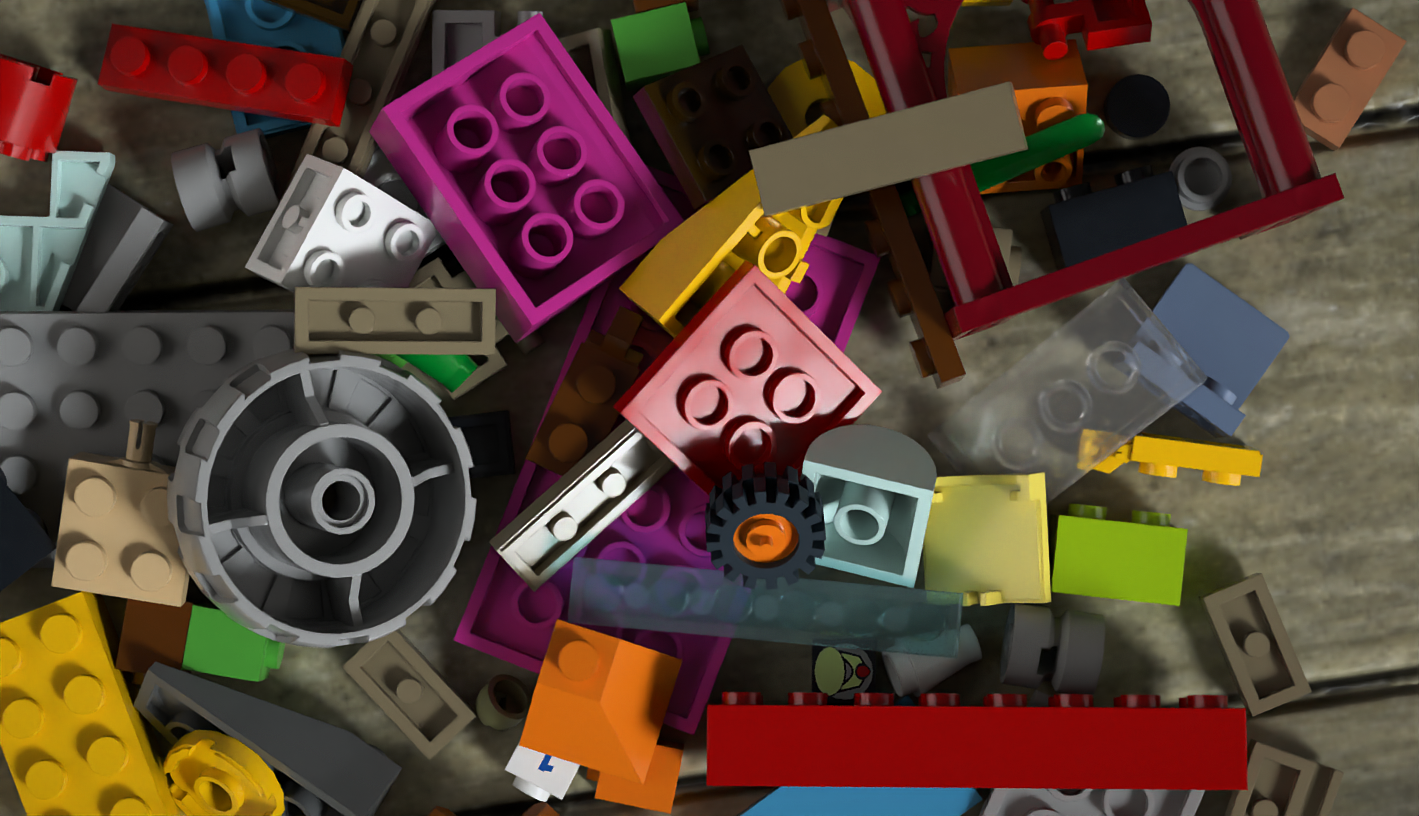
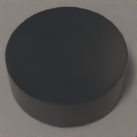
[1104,74,1170,140]

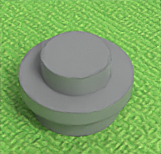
[1168,147,1232,211]

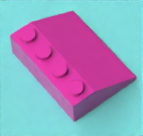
[369,13,684,343]

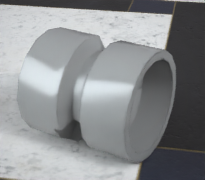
[171,128,283,232]
[1000,603,1105,695]

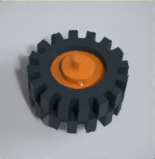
[705,462,826,590]

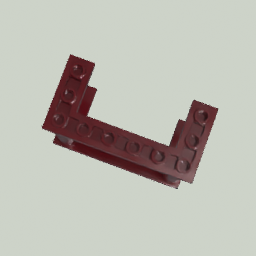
[826,0,1344,341]

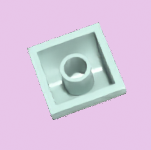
[800,425,937,588]

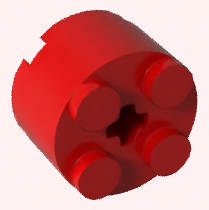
[0,53,78,162]

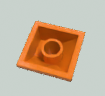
[519,619,682,785]

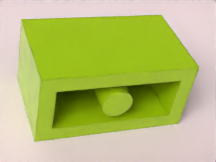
[1048,503,1188,606]

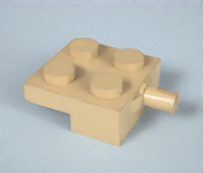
[51,419,190,607]

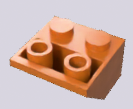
[948,39,1088,194]

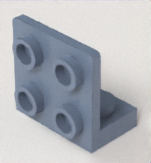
[1113,263,1289,438]

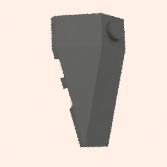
[133,661,402,816]

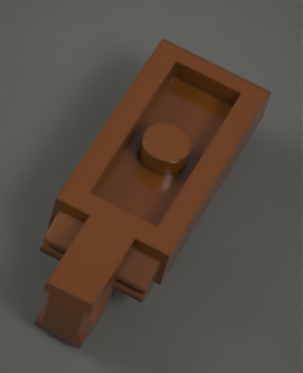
[525,306,644,476]

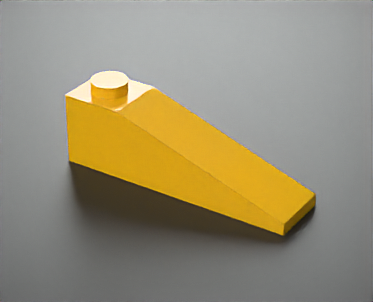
[619,115,844,338]

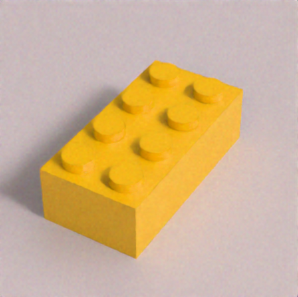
[0,591,186,816]

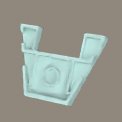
[0,151,115,311]

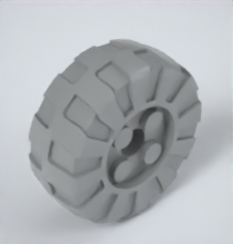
[167,348,477,649]

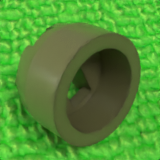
[475,674,532,731]

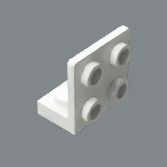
[245,154,438,292]

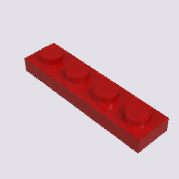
[97,24,354,127]

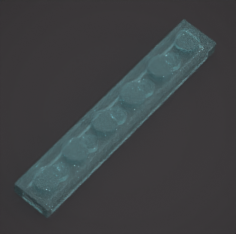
[567,557,963,658]

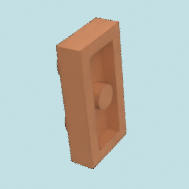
[1293,8,1407,151]

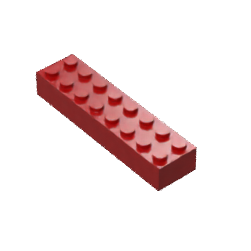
[706,692,1248,790]

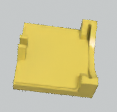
[923,472,1051,606]

